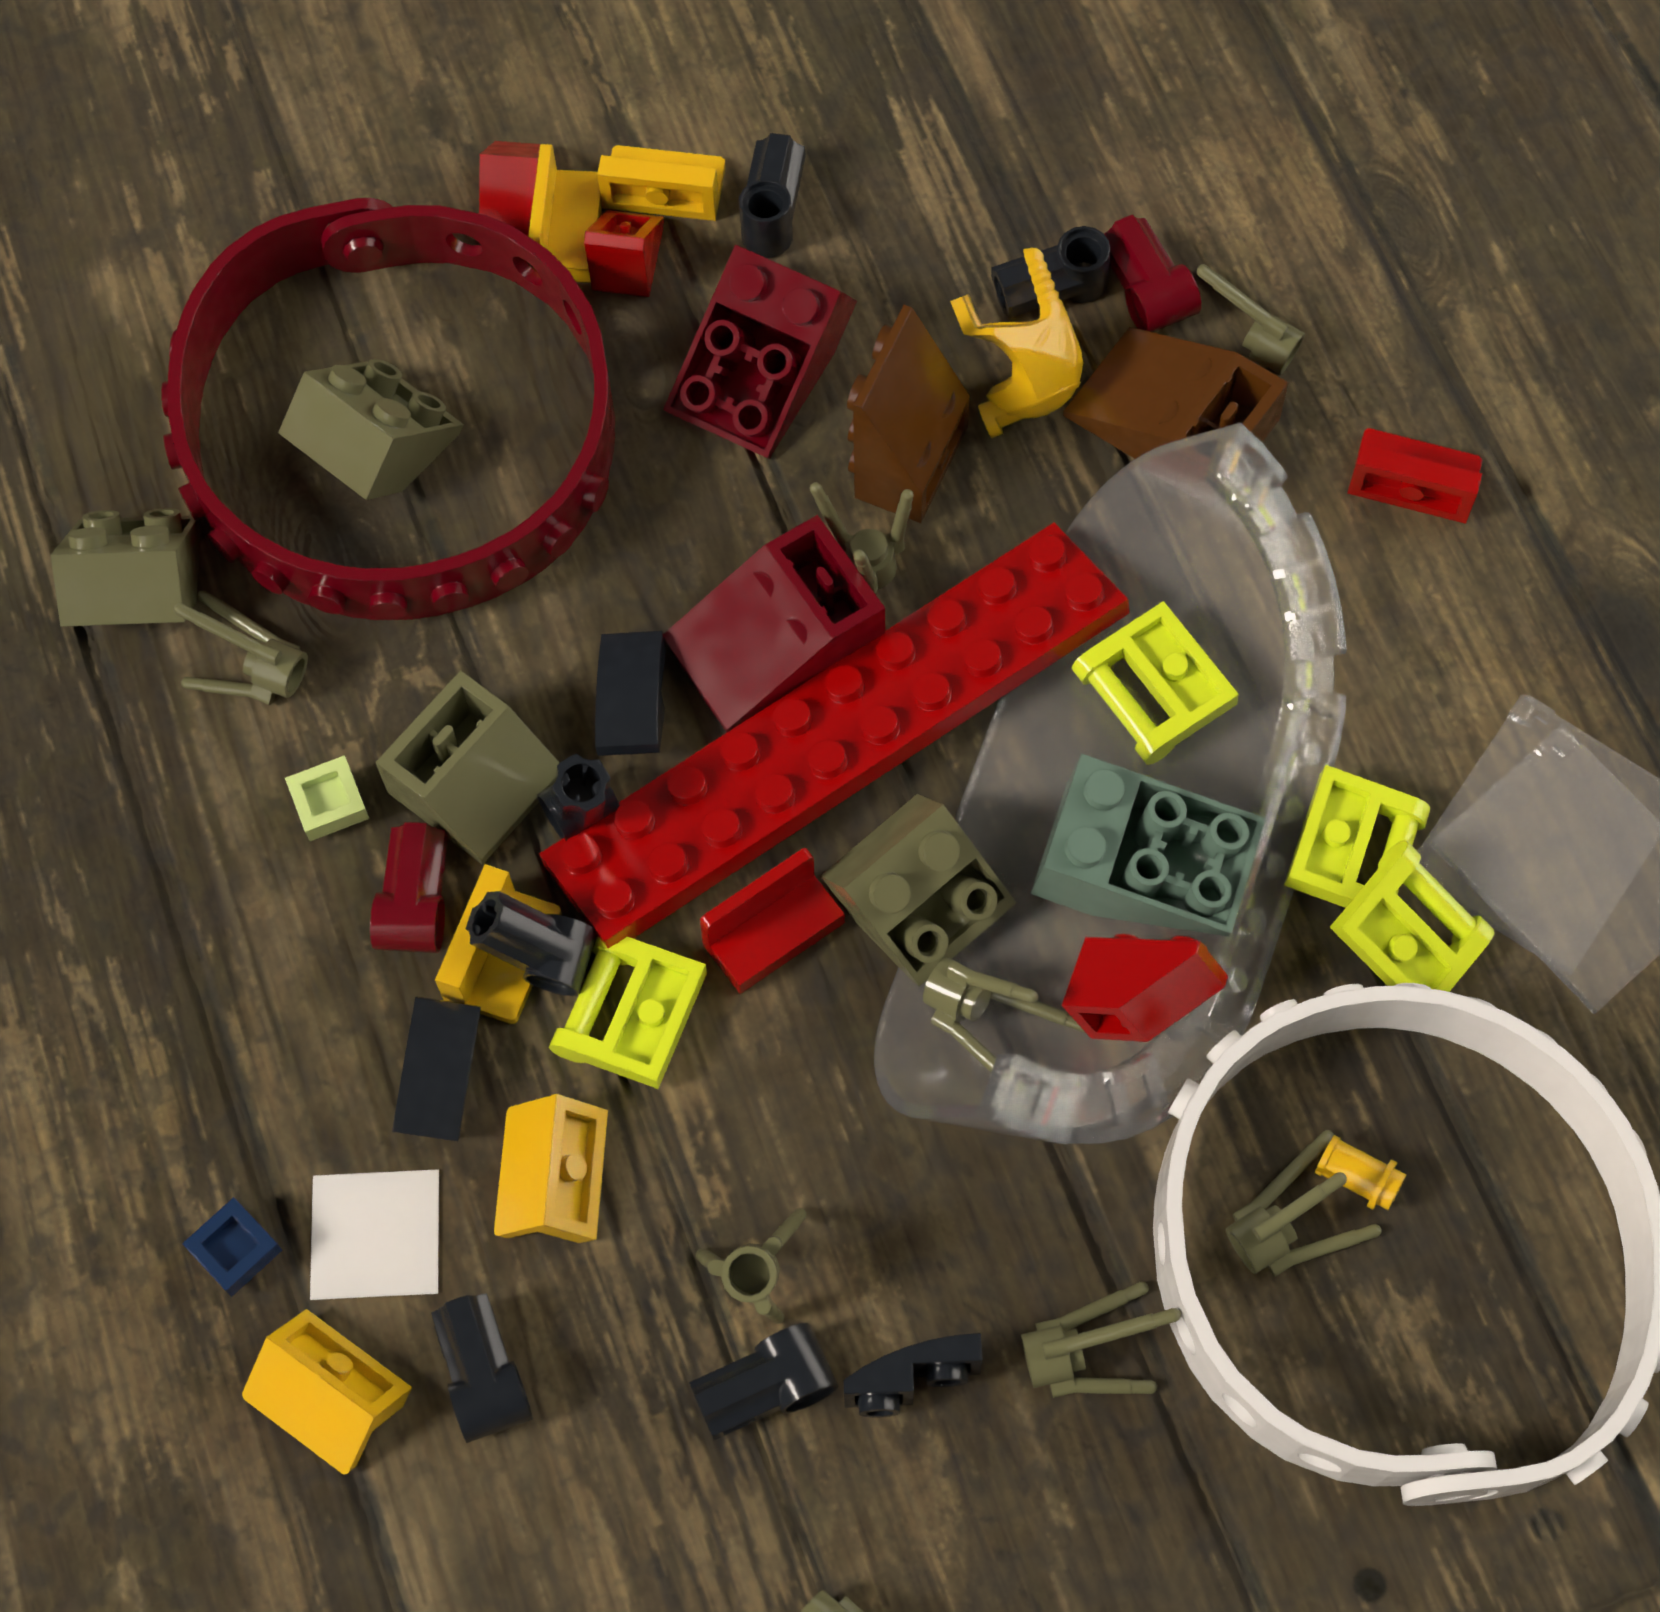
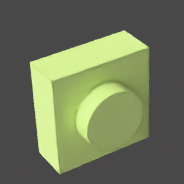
[285,755,370,841]

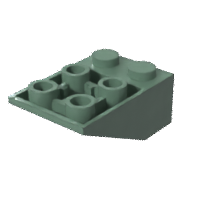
[1030,753,1266,937]

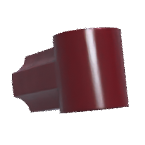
[1104,214,1202,332]
[370,822,448,953]

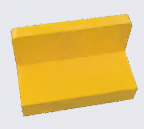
[528,144,602,283]
[597,145,726,221]
[435,864,562,1024]
[494,1094,608,1243]
[242,1309,412,1474]

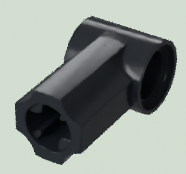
[739,133,806,258]
[991,226,1110,318]
[537,754,620,841]
[466,891,597,996]
[431,1293,533,1443]
[689,1323,839,1440]

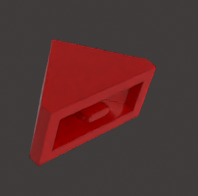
[479,141,540,236]
[584,210,664,297]

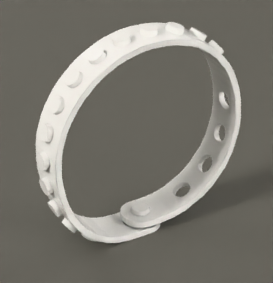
[1153,983,1660,1506]

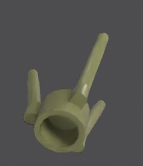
[1197,264,1305,375]
[810,482,914,593]
[174,590,308,705]
[923,957,1086,1094]
[1225,1130,1382,1277]
[696,1208,806,1324]
[1021,1281,1181,1398]

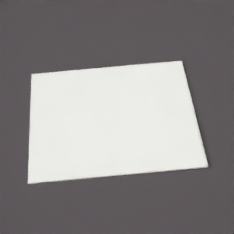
[310,1169,439,1300]

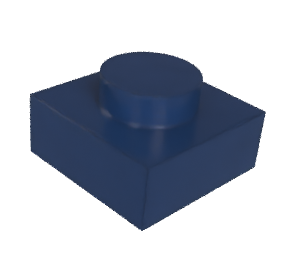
[182,1197,283,1297]

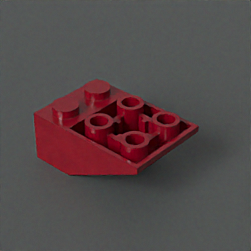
[663,244,857,459]
[663,514,885,732]

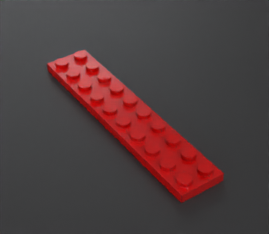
[539,522,1130,949]

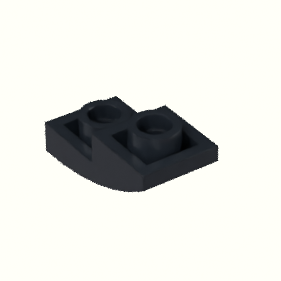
[595,631,666,756]
[392,996,481,1142]
[843,1333,982,1418]

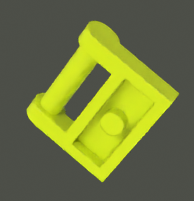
[1071,601,1239,765]
[1284,765,1430,908]
[1330,840,1495,992]
[549,936,707,1089]

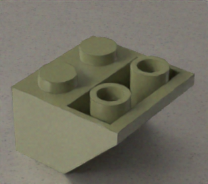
[278,359,464,500]
[50,508,201,627]
[375,670,559,865]
[820,794,1017,987]

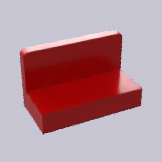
[1347,428,1483,524]
[700,848,845,994]

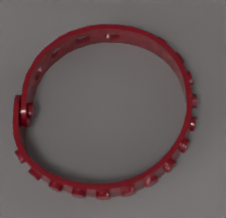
[161,198,615,620]

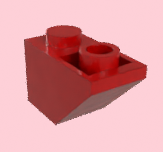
[1061,934,1228,1042]

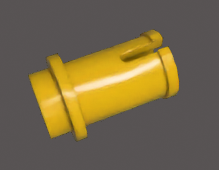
[1315,1135,1407,1210]

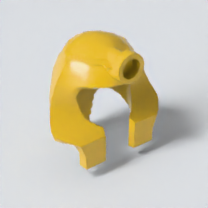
[950,248,1083,438]

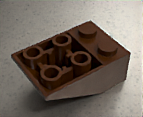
[847,305,970,523]
[1063,327,1289,507]

